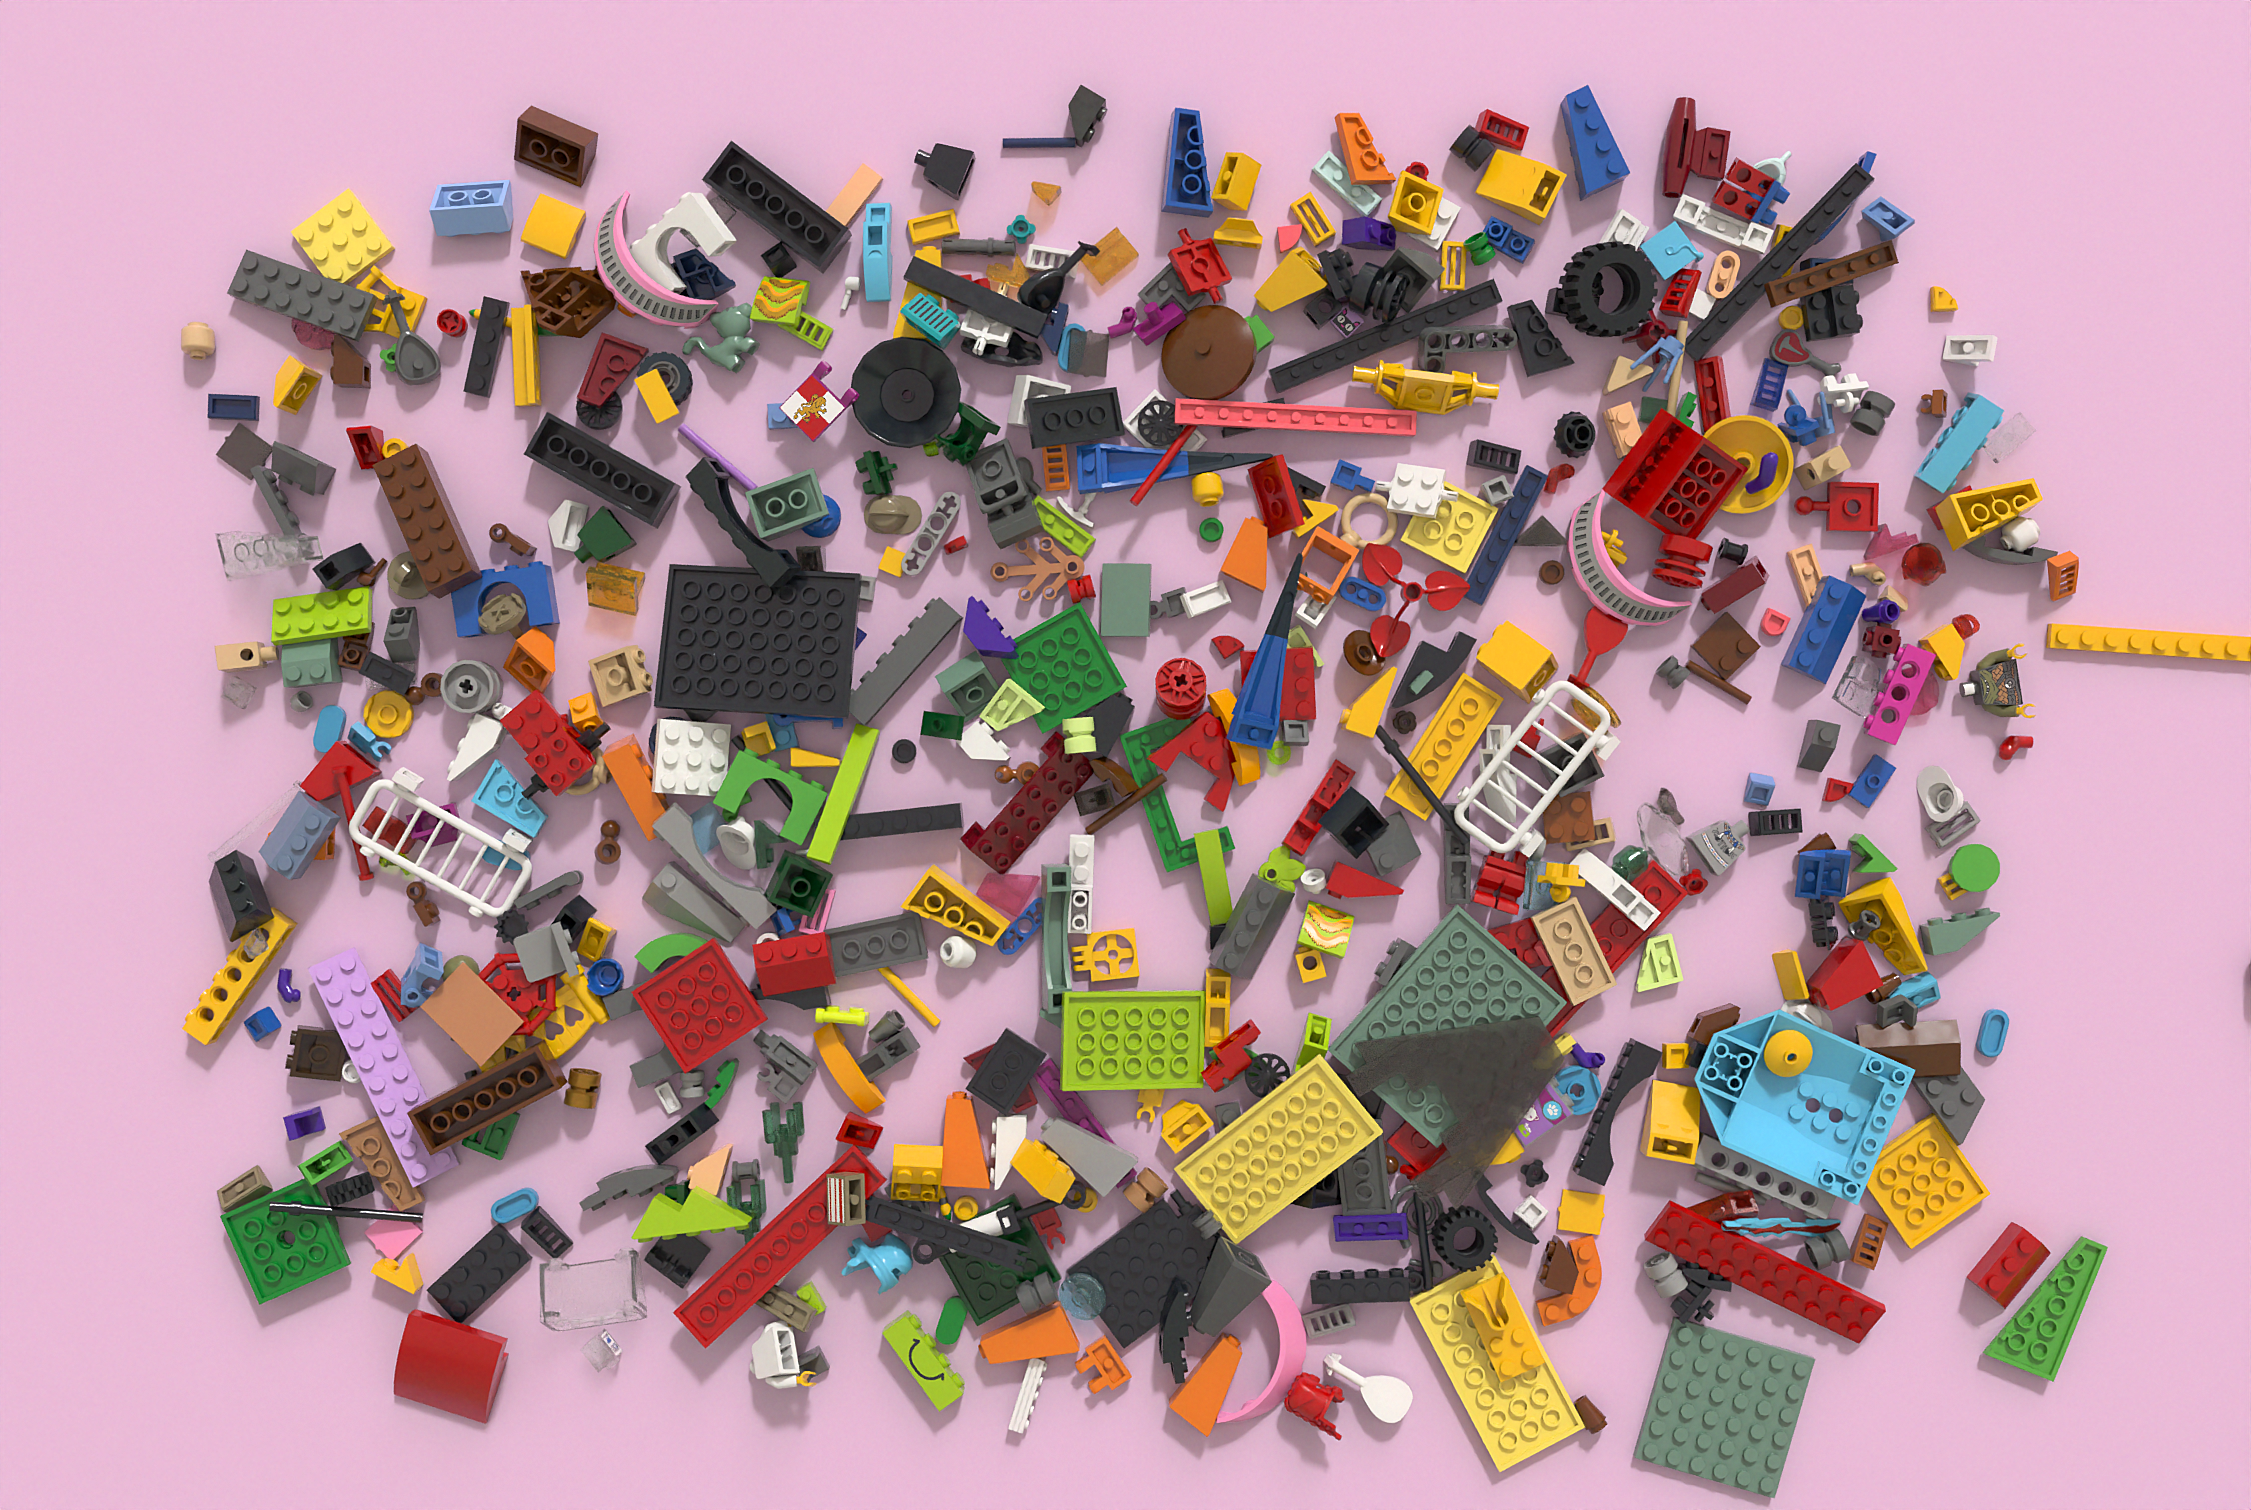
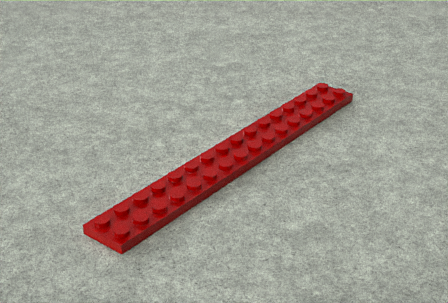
[1387,859,1688,1175]

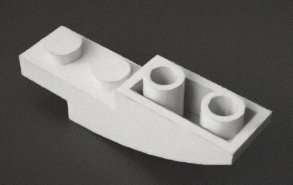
[1479,725,1517,823]
[1068,834,1095,934]
[1569,848,1661,931]

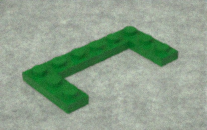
[1119,718,1235,872]

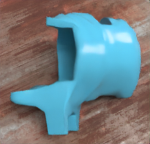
[841,1233,913,1295]

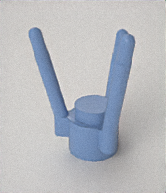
[1630,335,1684,392]
[1787,389,1835,438]

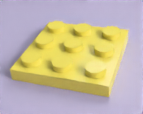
[291,188,395,285]
[1400,481,1499,574]

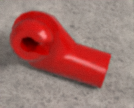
[1999,736,2033,760]

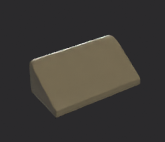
[217,1165,273,1212]

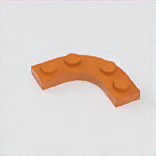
[1535,1235,1602,1326]

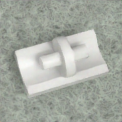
[1817,373,1869,413]

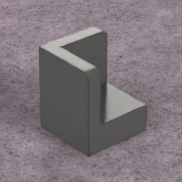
[797,1346,830,1383]

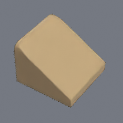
[1878,585,1908,612]

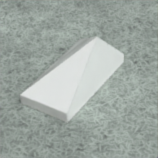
[548,499,588,552]

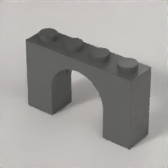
[602,978,683,1088]

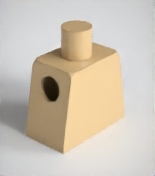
[1793,445,1852,491]
[215,642,279,673]

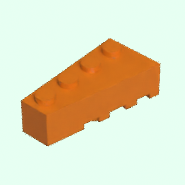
[602,733,669,841]

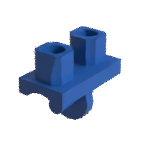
[1777,405,1820,446]

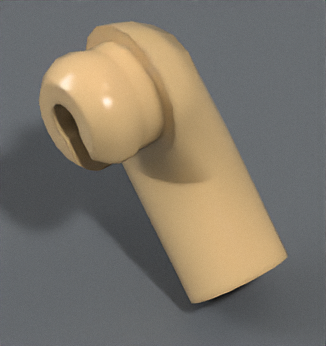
[1849,562,1886,585]

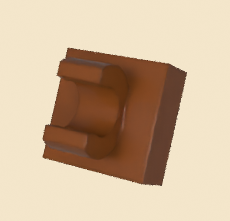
[1921,389,1948,418]

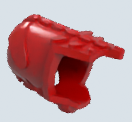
[1284,1372,1345,1440]

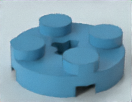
[1554,1065,1601,1115]

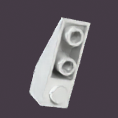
[447,713,507,781]
[990,1113,1027,1190]

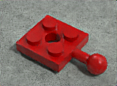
[1794,482,1879,532]

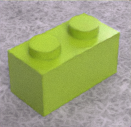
[796,1281,827,1316]

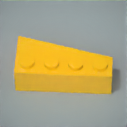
[1935,478,2043,551]
[900,864,1011,946]

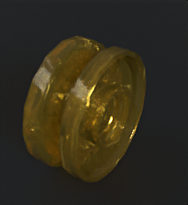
[1570,686,1621,735]

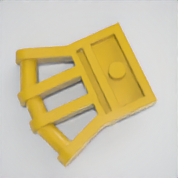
[356,265,428,338]

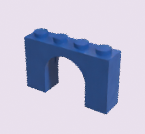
[451,561,560,638]

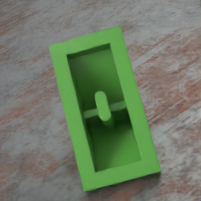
[297,1140,353,1187]

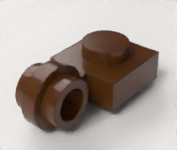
[489,523,537,556]
[406,881,441,927]

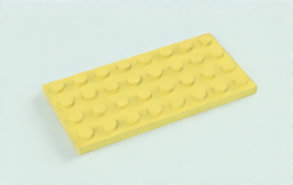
[1174,1054,1383,1244]
[1410,1254,1585,1472]

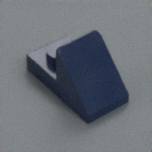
[1040,302,1069,356]

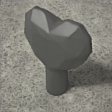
[1016,457,1042,496]

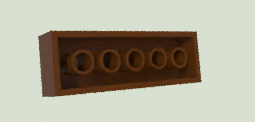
[373,444,483,599]
[407,1039,568,1156]

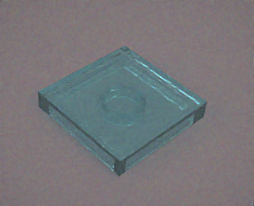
[1523,860,1566,910]

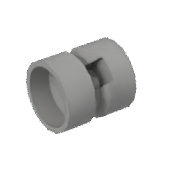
[1643,1252,1688,1298]

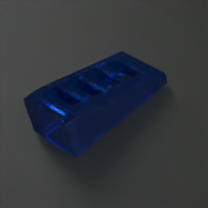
[1750,358,1789,412]

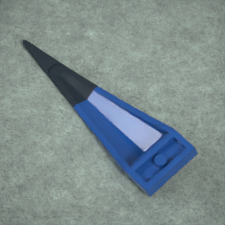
[1076,443,1273,494]
[1226,553,1303,750]

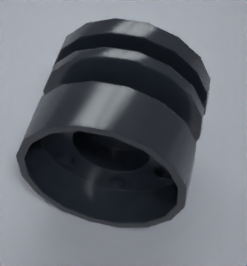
[1349,262,1408,324]

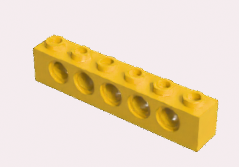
[182,907,298,1045]

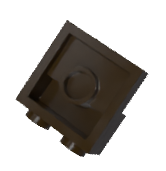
[285,1025,346,1082]

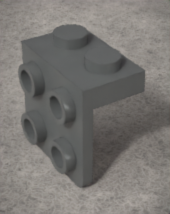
[1374,937,1417,987]

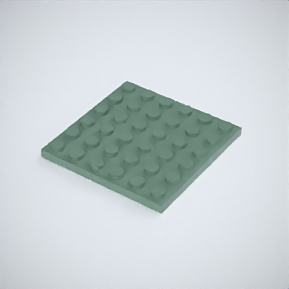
[1633,1316,1815,1499]

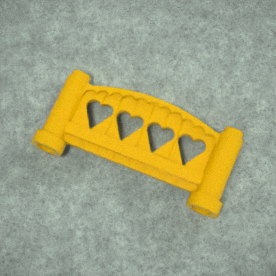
[461,964,610,1071]

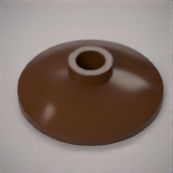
[1343,630,1386,676]

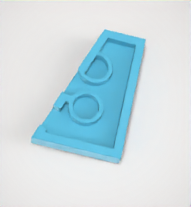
[471,759,548,838]

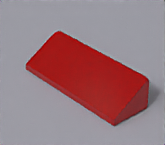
[1694,356,1731,433]

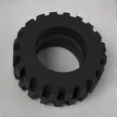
[1558,241,1658,337]

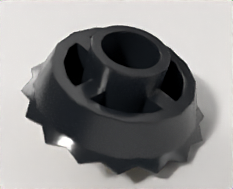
[1553,411,1596,458]

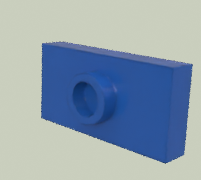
[1847,754,1896,808]

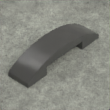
[1962,536,2058,565]

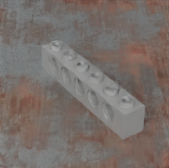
[1692,1131,1837,1220]

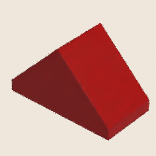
[346,426,386,470]
[836,1111,884,1149]

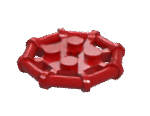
[477,952,558,1037]

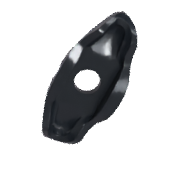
[961,331,1043,367]

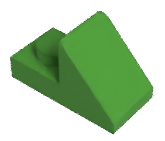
[1849,833,1898,873]

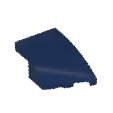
[671,248,736,300]

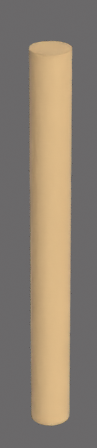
[1666,321,1688,417]

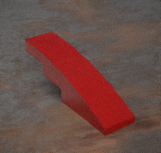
[1281,759,1356,857]

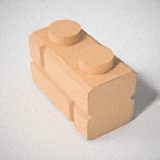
[1602,402,1642,459]

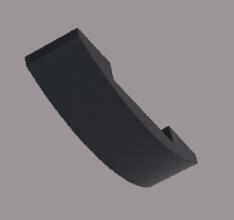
[1470,1166,1540,1245]

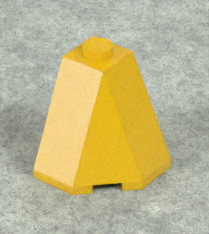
[1254,246,1329,312]

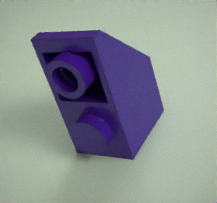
[1342,216,1396,251]

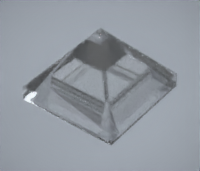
[243,928,269,959]

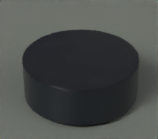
[892,739,917,763]

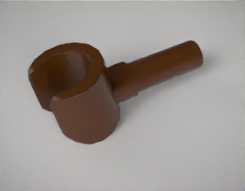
[357,558,387,587]

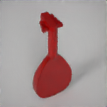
[1567,606,1628,690]

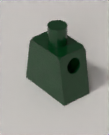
[574,506,637,564]

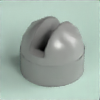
[290,691,313,712]

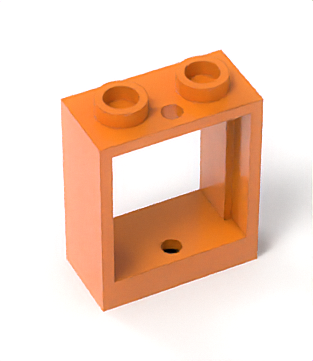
[1286,526,1359,605]

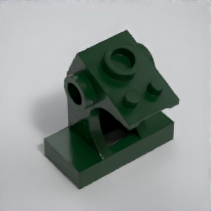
[934,401,1001,466]

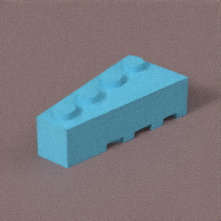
[1914,392,2004,494]

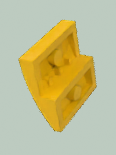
[520,193,586,259]

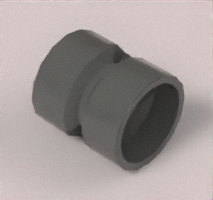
[1850,391,1895,436]
[1804,1229,1851,1270]
[1015,1271,1059,1315]

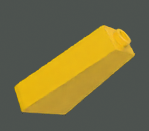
[893,246,943,342]

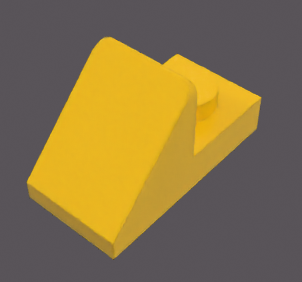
[1292,499,1339,539]
[576,917,617,962]
[371,1252,423,1294]

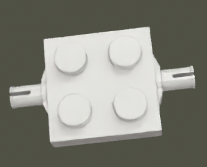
[960,282,1014,355]
[1375,463,1458,519]

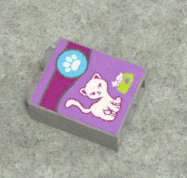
[1496,1070,1574,1147]

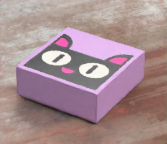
[1330,304,1364,339]

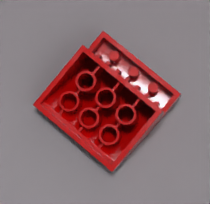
[1602,408,1748,540]
[394,1309,509,1424]

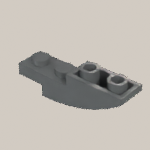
[579,1164,679,1211]

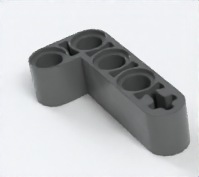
[1418,324,1517,373]

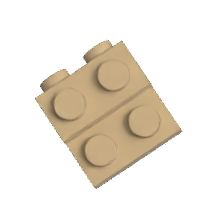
[588,645,653,707]

